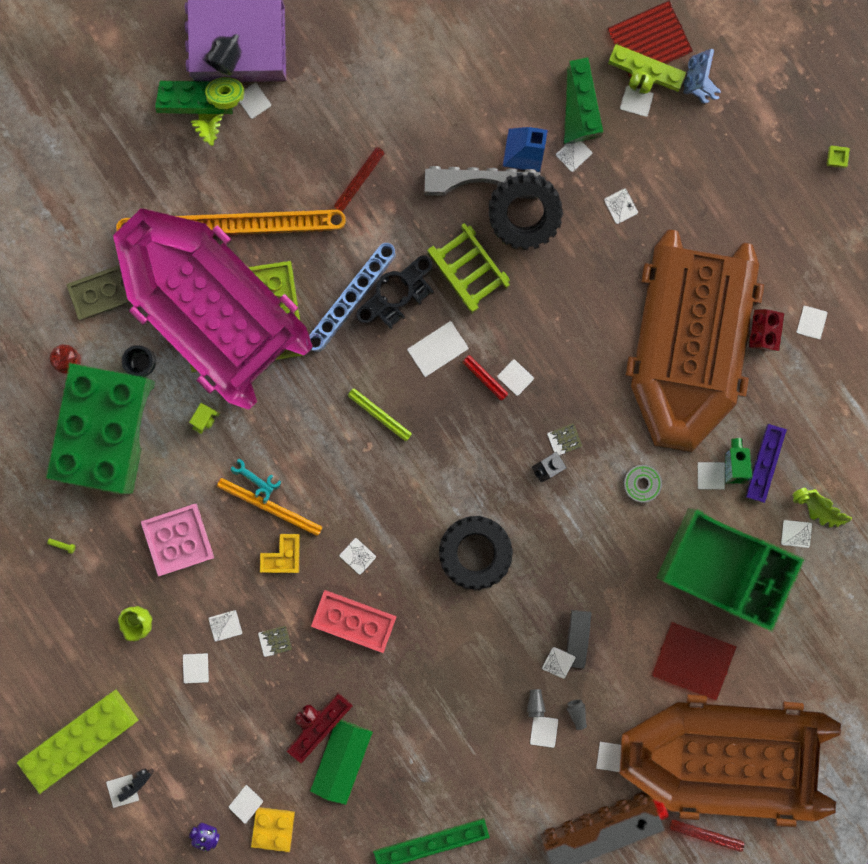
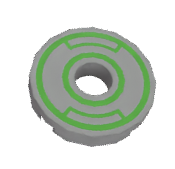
[623,465,662,503]

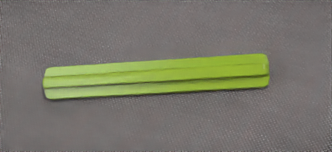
[348,388,412,441]

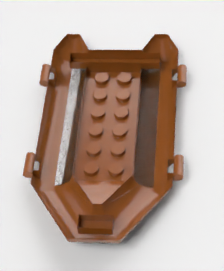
[625,230,764,452]
[619,695,841,827]

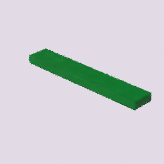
[373,818,490,864]

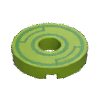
[205,77,245,109]

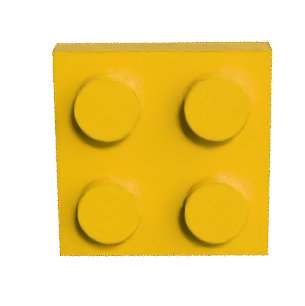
[251,807,295,852]

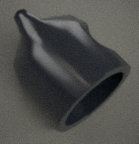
[203,34,241,75]
[121,345,156,377]

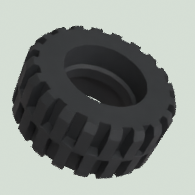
[488,172,563,250]
[439,516,513,591]

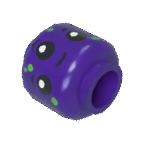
[189,823,220,852]

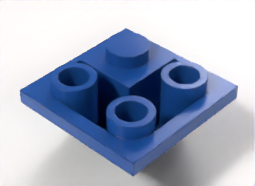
[503,127,548,173]

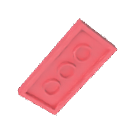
[311,590,397,653]

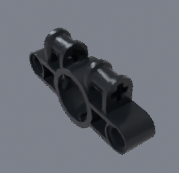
[357,256,434,330]

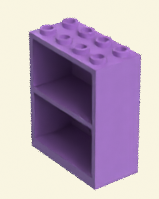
[185,0,286,82]

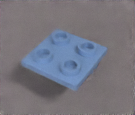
[684,49,721,103]

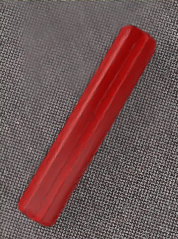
[463,355,508,401]

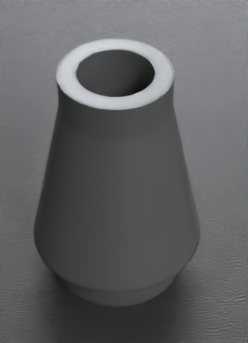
[527,689,546,717]
[567,699,587,730]

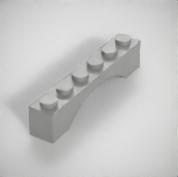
[425,166,540,199]

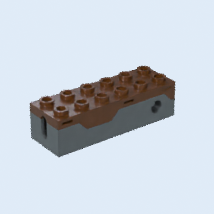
[540,792,669,864]

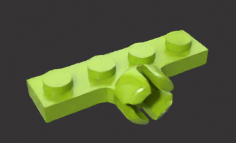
[608,44,686,94]

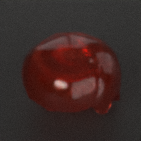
[49,344,81,374]

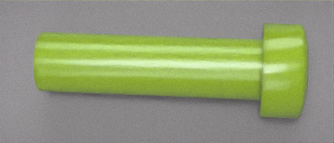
[47,538,76,554]

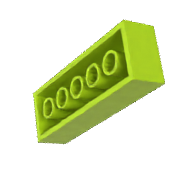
[17,689,138,794]

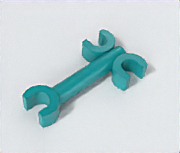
[231,459,281,504]

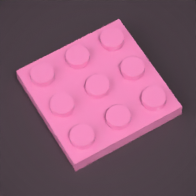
[141,503,214,577]

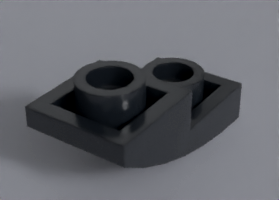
[117,768,154,803]

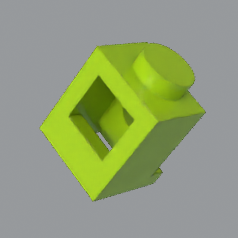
[189,403,220,434]

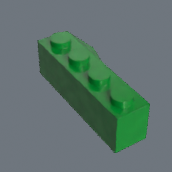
[564,57,603,145]

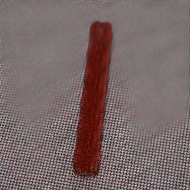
[334,147,384,212]
[669,820,745,852]

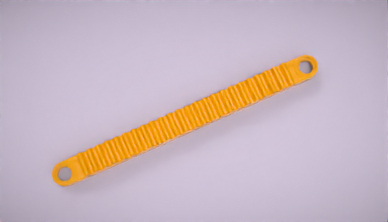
[116,210,346,236]

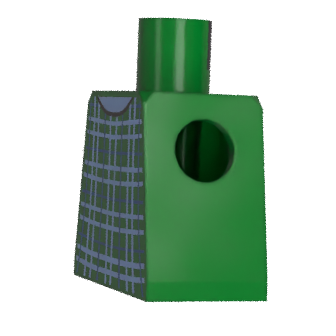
[725,438,752,484]

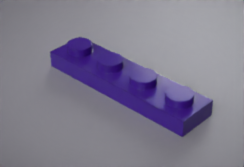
[745,424,787,503]

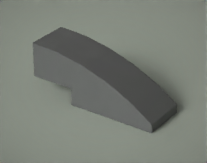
[566,610,592,668]

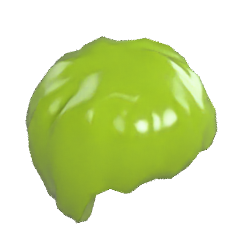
[118,606,153,642]

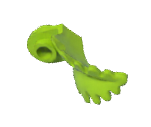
[191,114,224,146]
[792,488,852,527]

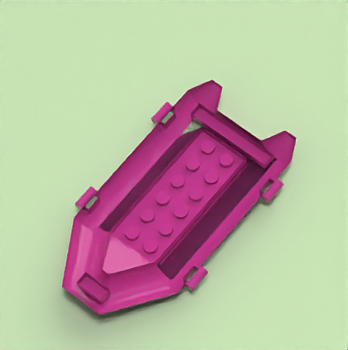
[113,208,313,410]

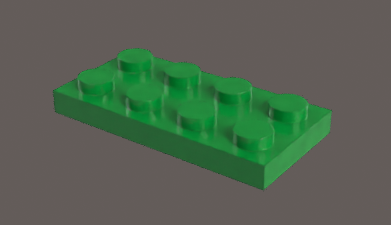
[155,81,234,114]

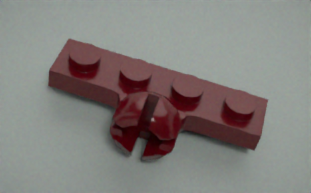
[286,692,353,764]

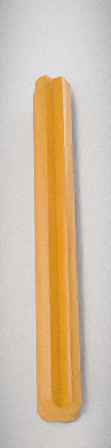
[217,478,322,536]

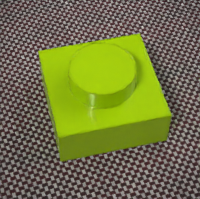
[827,146,850,168]

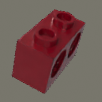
[749,309,785,351]

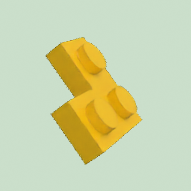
[260,534,300,573]

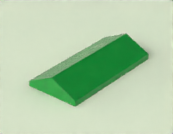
[310,720,373,805]

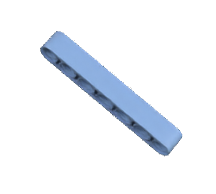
[306,243,396,352]

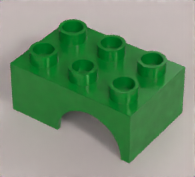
[46,363,156,494]
[656,508,805,632]

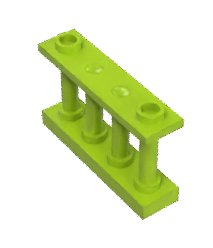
[427,223,510,314]

